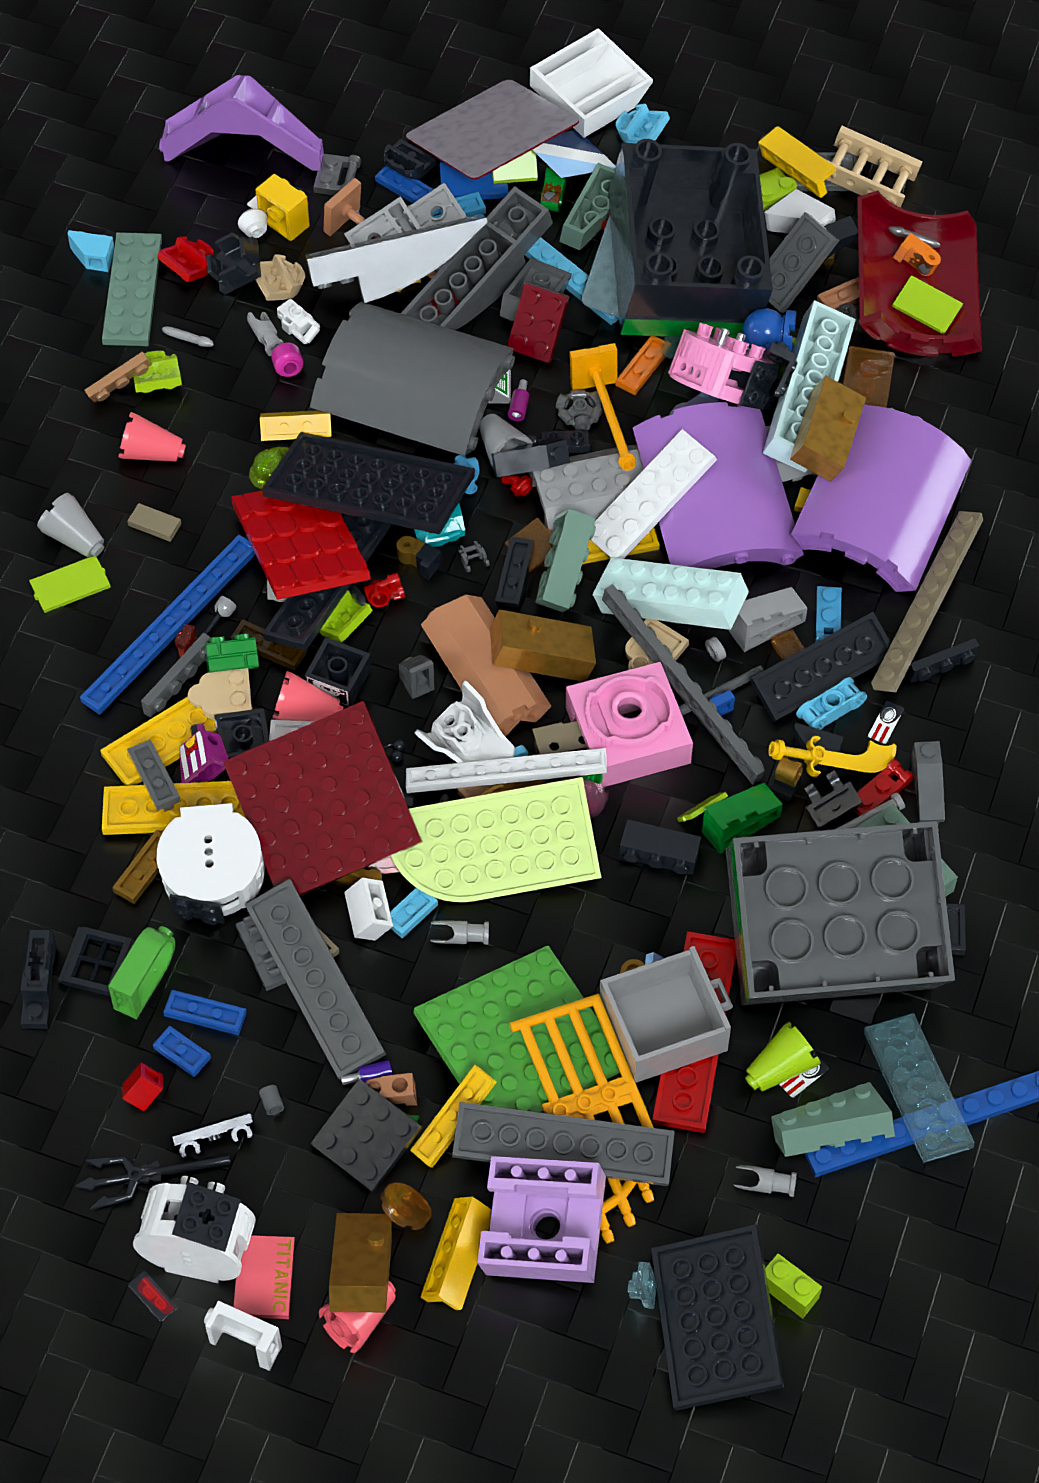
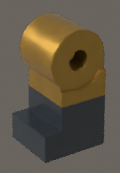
[397,536,442,580]
[770,756,803,802]

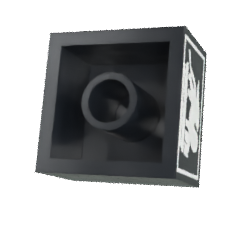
[305,637,371,707]

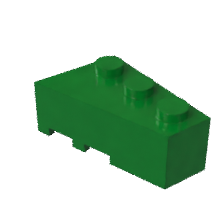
[702,783,783,854]

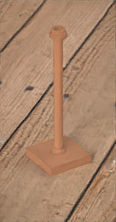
[324,178,437,279]

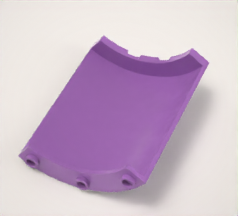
[633,402,804,569]
[791,404,971,592]

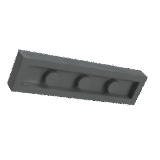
[141,633,211,718]

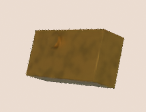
[790,375,866,482]
[490,610,596,682]
[329,1213,392,1313]

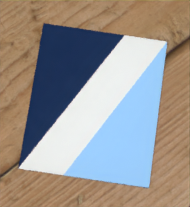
[532,130,616,178]

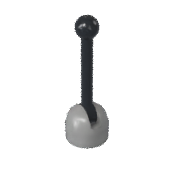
[194,596,236,642]

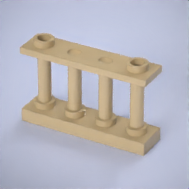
[825,126,922,208]

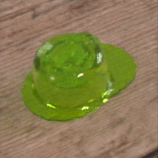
[249,447,289,489]

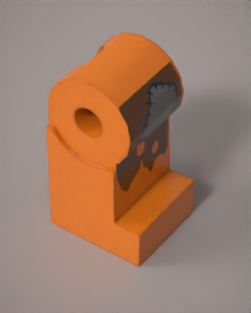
[893,233,941,276]

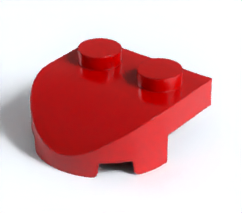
[157,237,214,282]

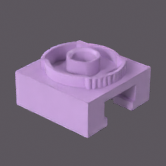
[477,1156,606,1283]

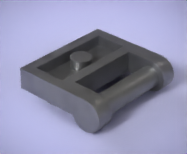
[313,154,361,195]

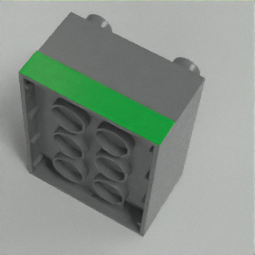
[726,821,955,1005]

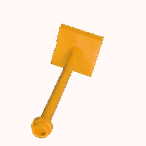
[570,343,636,471]

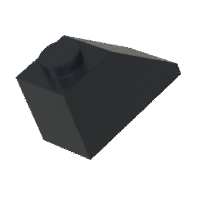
[792,723,843,773]

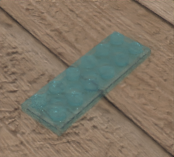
[864,1013,975,1163]

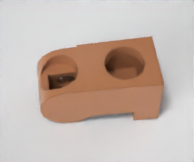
[366,1073,417,1106]

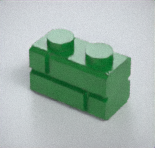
[205,634,259,673]

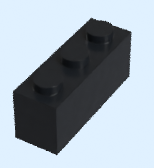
[619,819,701,875]

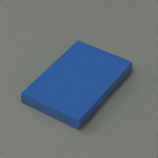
[440,162,508,199]

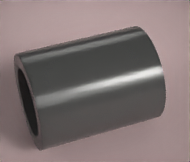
[259,1085,284,1115]

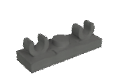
[127,740,181,812]
[236,915,287,991]

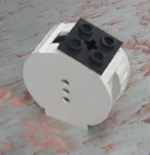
[157,803,265,925]
[133,1176,256,1283]

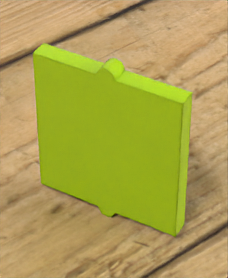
[677,792,728,822]

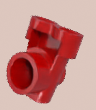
[364,572,405,608]

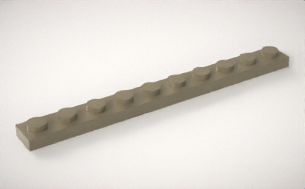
[871,511,983,692]

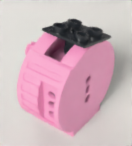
[668,323,779,410]

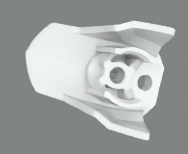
[414,681,515,763]

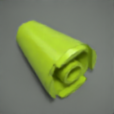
[745,1022,821,1091]

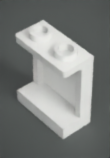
[204,1301,282,1371]

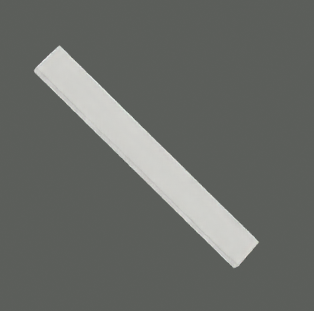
[406,748,607,793]

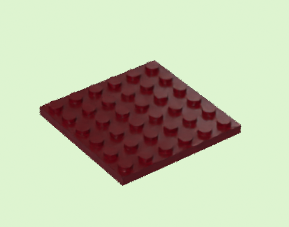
[223,701,423,895]

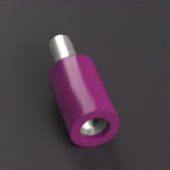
[508,380,529,421]

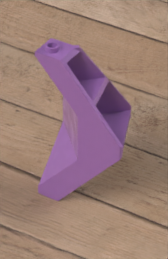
[159,75,324,171]

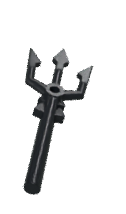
[75,1154,230,1210]

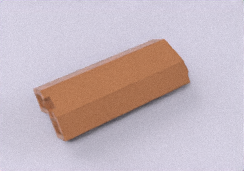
[421,595,551,737]

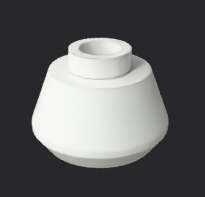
[238,209,268,238]

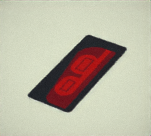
[128,1271,177,1321]

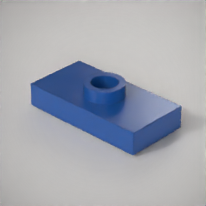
[153,1025,211,1077]

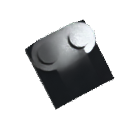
[214,708,270,759]

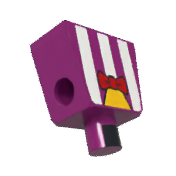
[180,724,228,783]

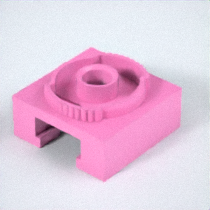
[566,662,693,789]

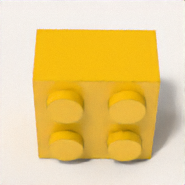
[256,174,310,241]

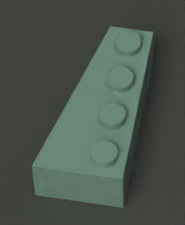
[535,509,596,612]
[771,1082,895,1157]

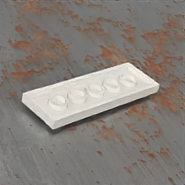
[589,429,717,559]

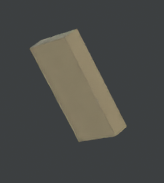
[127,503,181,542]

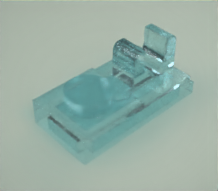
[627,1262,657,1309]

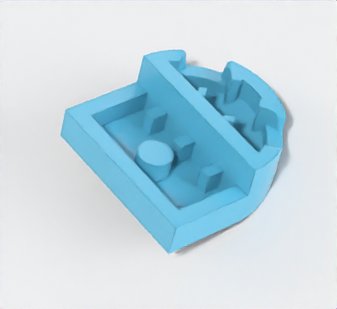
[616,104,670,143]

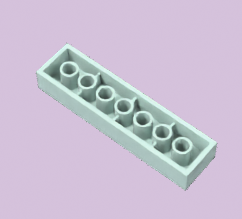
[763,300,856,472]

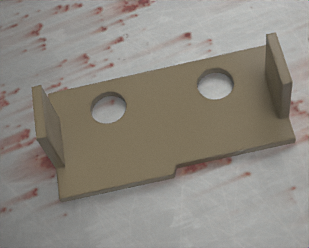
[532,721,587,755]

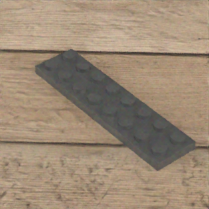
[245,879,386,1081]
[452,1102,674,1186]

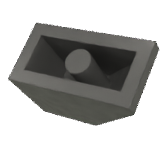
[399,655,434,699]

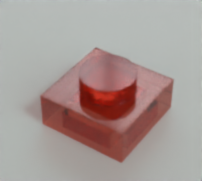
[175,624,197,657]

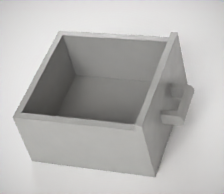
[600,946,733,1083]

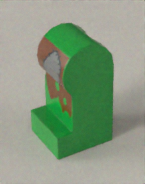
[540,168,566,212]

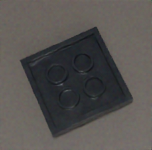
[310,1079,423,1192]

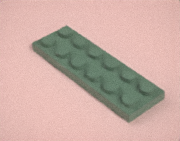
[102,233,162,346]

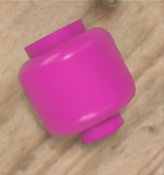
[271,343,304,377]

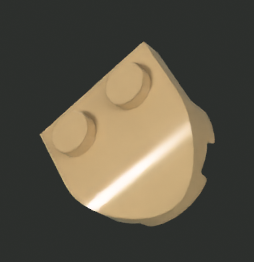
[255,255,305,301]

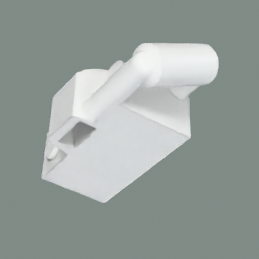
[277,299,320,344]

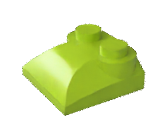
[760,167,797,215]

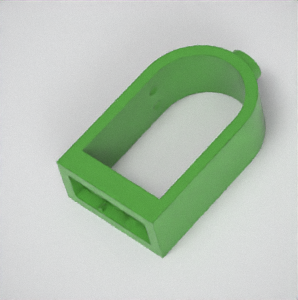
[108,926,175,1019]

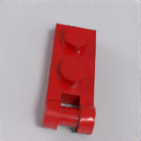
[854,759,914,816]

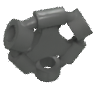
[556,390,603,430]

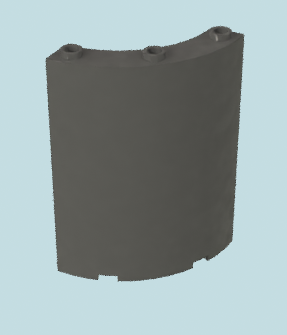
[310,302,515,456]

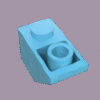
[68,230,114,272]

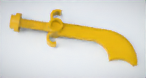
[768,736,897,777]

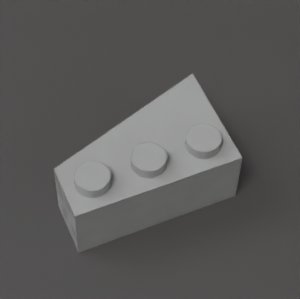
[729,587,807,652]

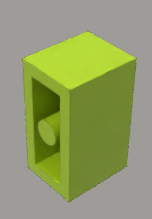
[765,1254,822,1318]

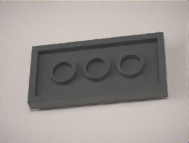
[768,212,840,313]

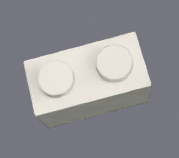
[344,878,393,941]

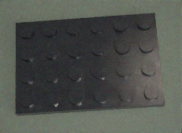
[651,1224,784,1411]

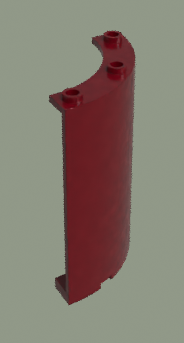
[858,190,982,357]

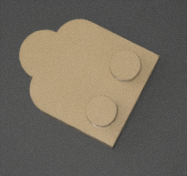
[625,619,689,670]
[188,668,252,719]

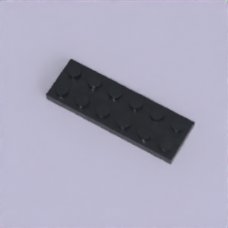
[749,612,891,722]

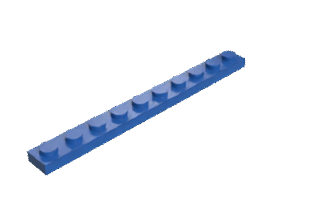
[80,535,255,715]
[805,1071,1039,1178]

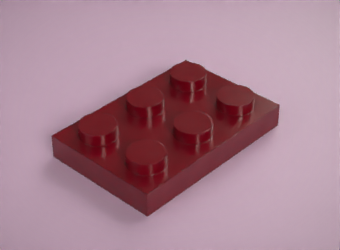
[507,282,570,363]

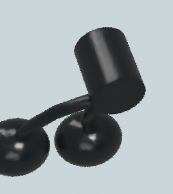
[383,739,405,762]

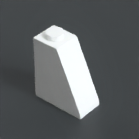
[765,189,836,234]

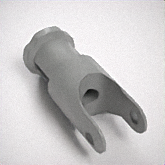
[247,312,283,356]
[430,920,489,945]
[733,1165,797,1197]

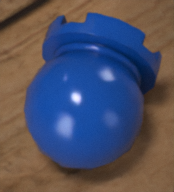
[742,308,796,352]

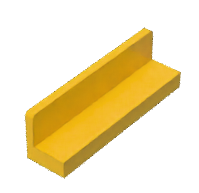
[758,126,836,198]
[421,1197,492,1310]

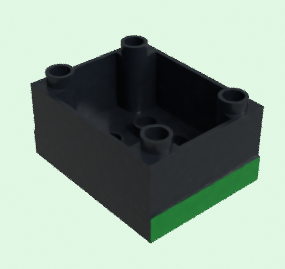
[608,139,773,339]

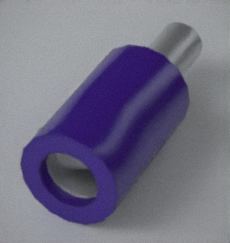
[341,1060,392,1085]

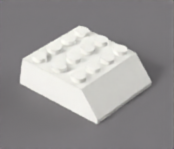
[530,29,653,138]

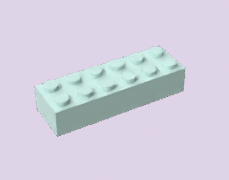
[593,557,749,630]

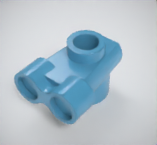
[453,455,479,494]

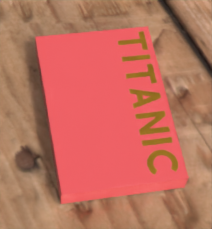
[234,1236,295,1319]

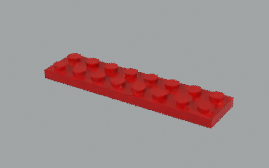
[652,931,736,1133]

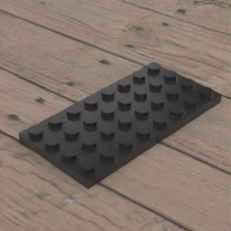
[262,432,475,535]

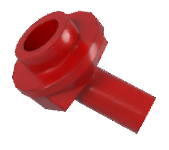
[501,475,533,497]

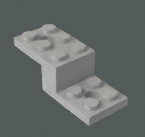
[344,183,467,244]

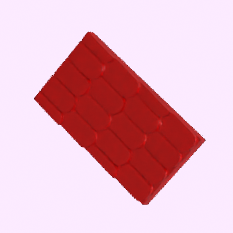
[231,490,371,600]

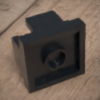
[206,233,261,295]

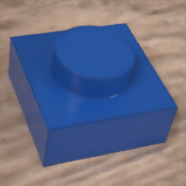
[710,690,735,716]

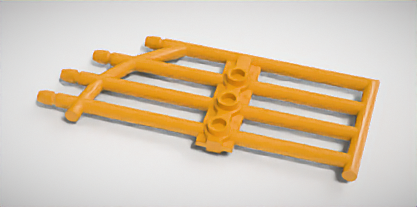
[509,993,654,1244]

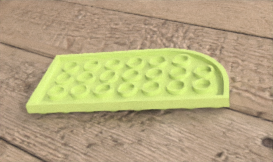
[391,777,601,902]

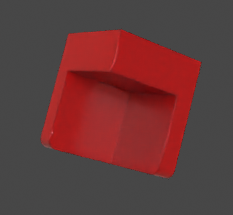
[122,1062,163,1111]

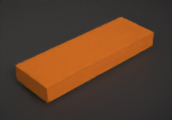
[616,336,671,395]

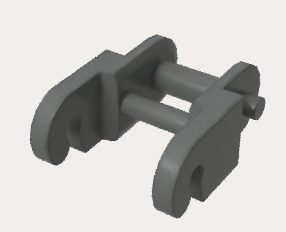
[459,541,490,573]

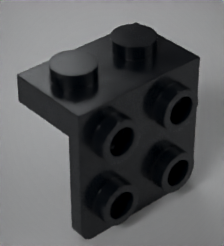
[762,341,798,400]

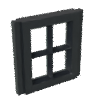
[58,926,136,997]

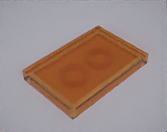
[843,346,895,408]

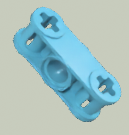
[796,677,867,730]

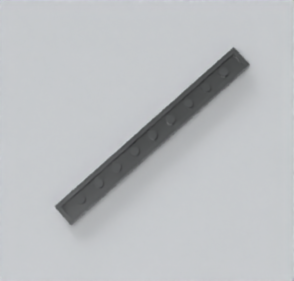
[602,584,765,785]

